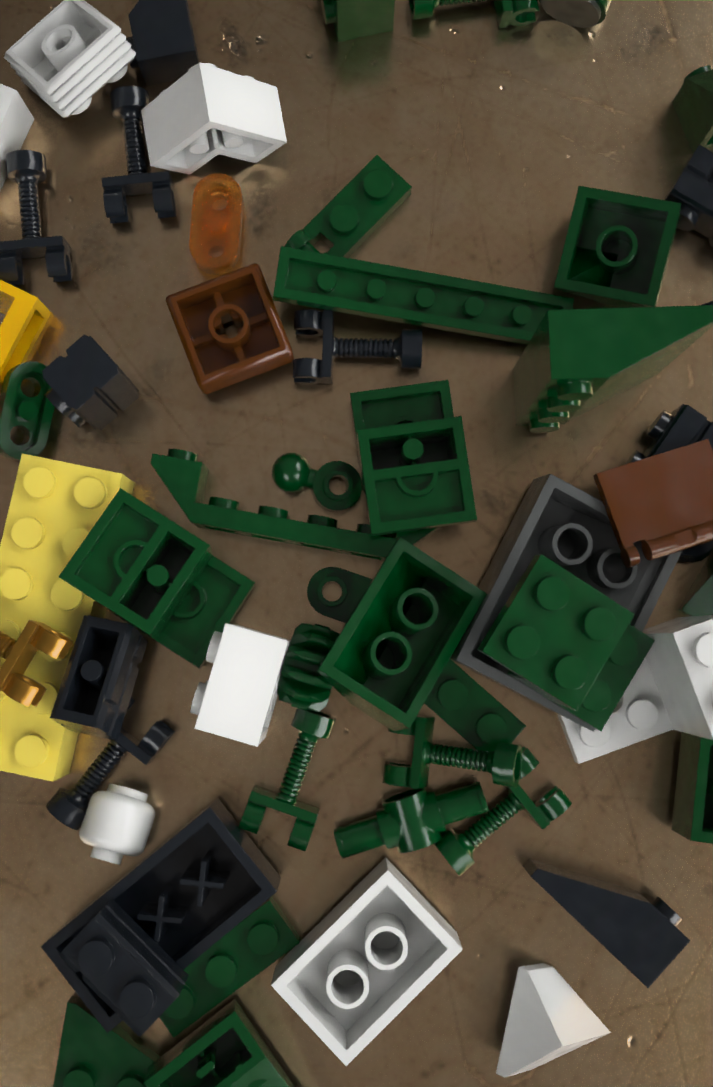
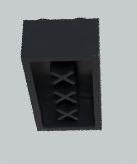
[41,798,281,1033]

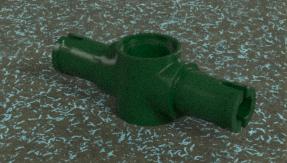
[334,781,489,859]

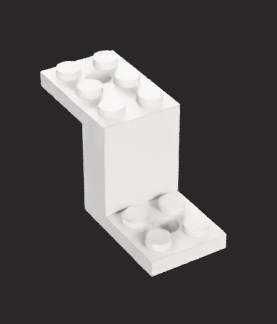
[557,615,713,764]

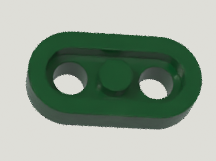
[0,361,55,461]
[307,567,373,623]

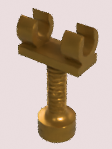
[0,620,74,707]

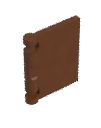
[593,439,713,568]

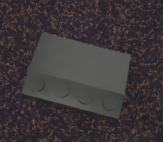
[450,474,683,732]

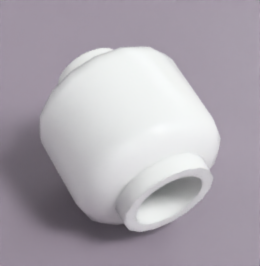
[79,784,155,865]

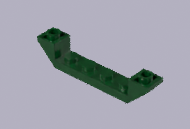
[151,449,443,561]

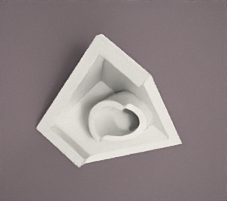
[496,963,611,1078]

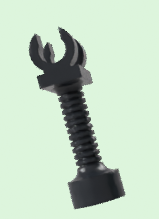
[102,86,177,224]
[0,150,73,286]
[293,309,422,384]
[46,697,175,830]

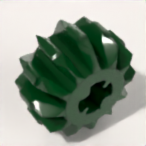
[277,623,339,712]

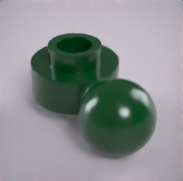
[272,453,362,512]

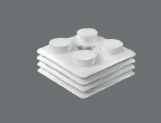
[4,0,136,118]

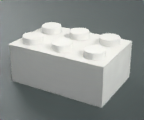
[271,857,463,1066]

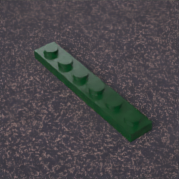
[273,246,574,344]

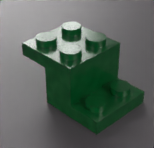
[350,380,477,536]
[59,488,255,669]
[477,554,655,731]

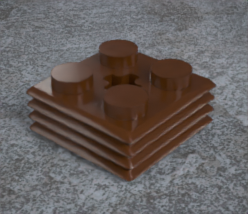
[166,263,294,394]

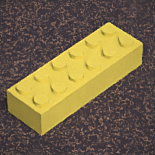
[0,453,135,782]

